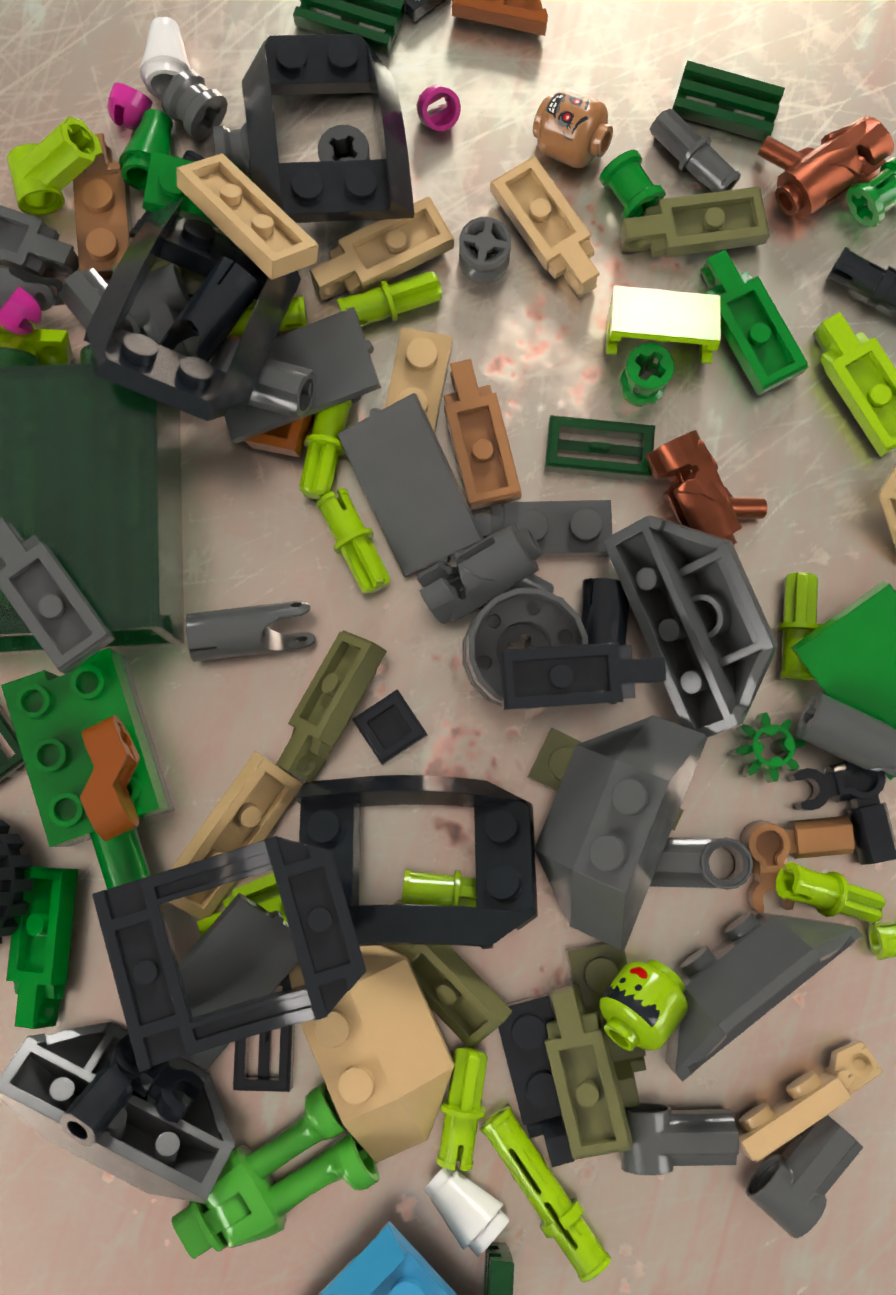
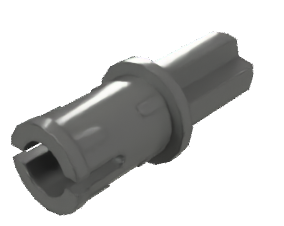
[650,108,741,193]

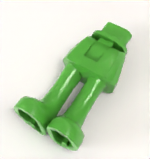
[171,1082,380,1259]

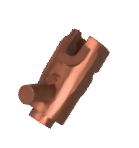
[757,115,894,219]
[645,430,768,545]

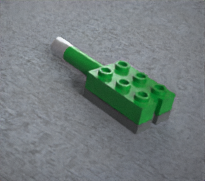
[1,648,175,889]

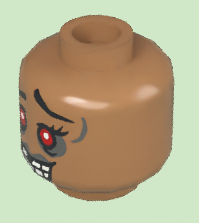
[533,88,613,168]

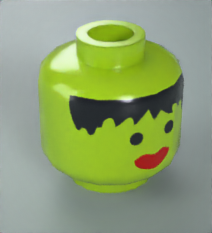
[599,960,688,1051]

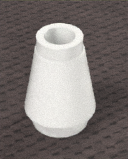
[140,17,190,99]
[423,1168,510,1257]

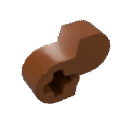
[80,715,141,842]

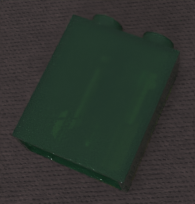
[0,344,184,654]

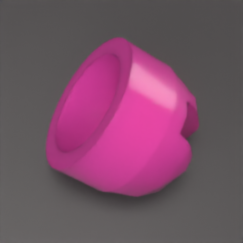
[107,83,153,130]
[416,85,461,131]
[0,286,42,335]

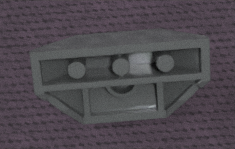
[603,516,778,737]
[534,715,708,950]
[665,912,863,1082]
[0,1022,235,1204]

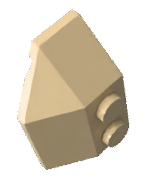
[289,945,455,1163]

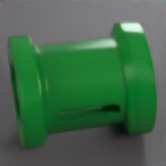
[599,149,666,218]
[846,157,896,227]
[619,343,674,407]

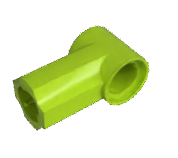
[7,116,102,216]

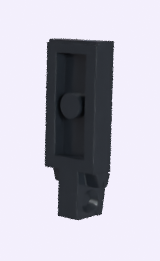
[499,642,666,710]
[498,993,575,1167]

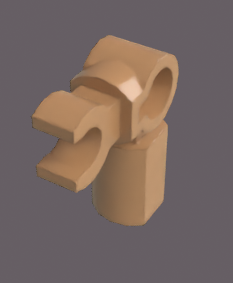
[740,816,855,913]

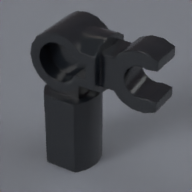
[788,761,896,865]
[60,1034,204,1147]

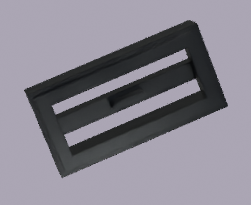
[233,974,295,1092]

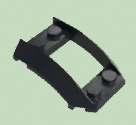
[242,34,415,223]
[84,197,301,421]
[293,775,538,949]
[92,836,367,1072]

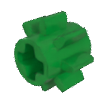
[730,712,805,783]

